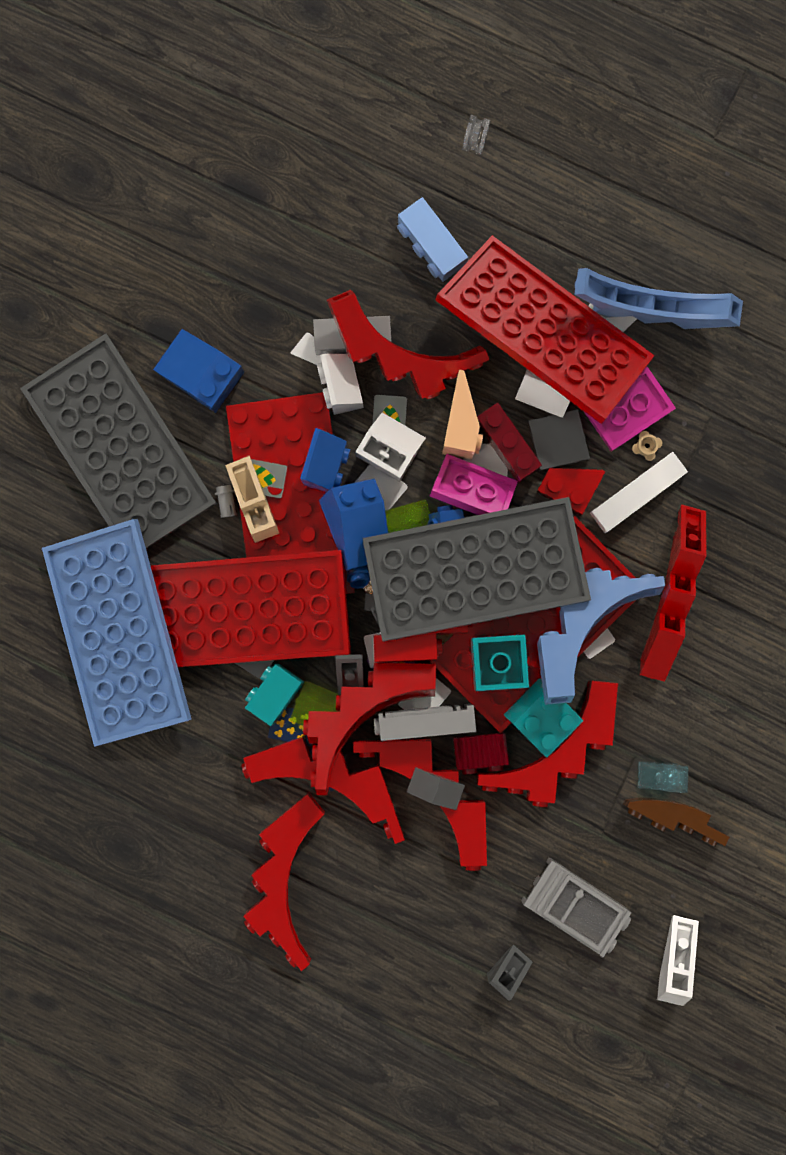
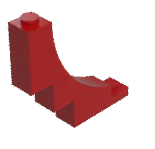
[640,504,706,682]
[241,736,405,844]
[353,739,487,871]

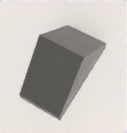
[407,767,465,810]
[487,945,533,1000]

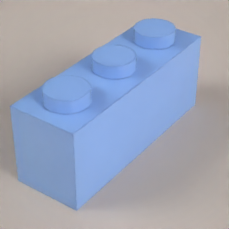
[397,197,468,282]

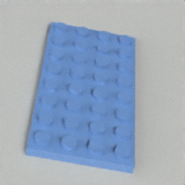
[42,519,192,747]

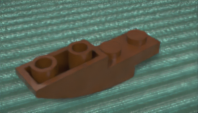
[623,798,730,847]

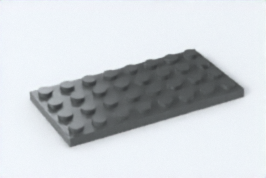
[20,334,217,549]
[362,497,591,642]

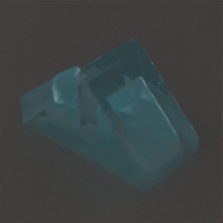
[638,762,688,793]

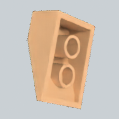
[442,370,483,460]

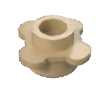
[632,431,662,461]

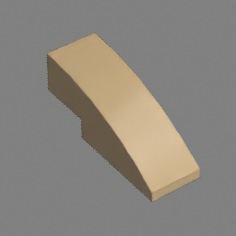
[225,456,279,543]

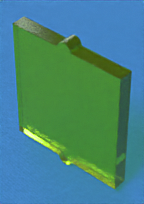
[290,681,340,725]

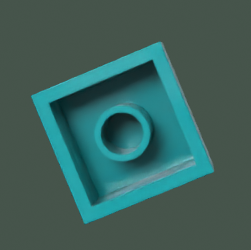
[471,635,529,691]
[245,664,304,726]
[504,678,583,758]

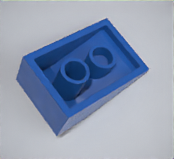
[153,329,244,413]
[319,478,388,571]

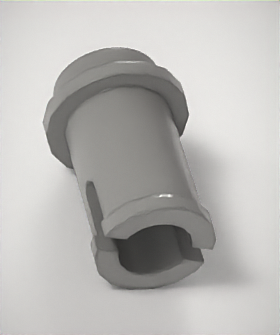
[214,485,237,518]

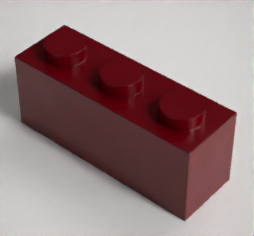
[477,402,542,484]

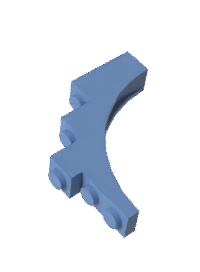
[575,268,743,329]
[537,568,665,705]

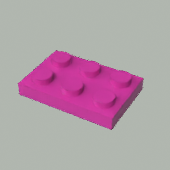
[584,367,676,452]
[430,454,518,515]

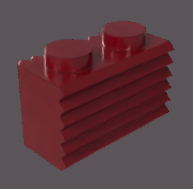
[453,732,509,774]

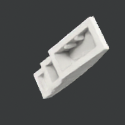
[590,452,688,533]

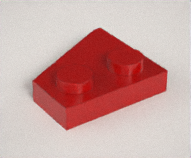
[537,468,605,515]

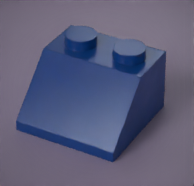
[300,428,351,492]

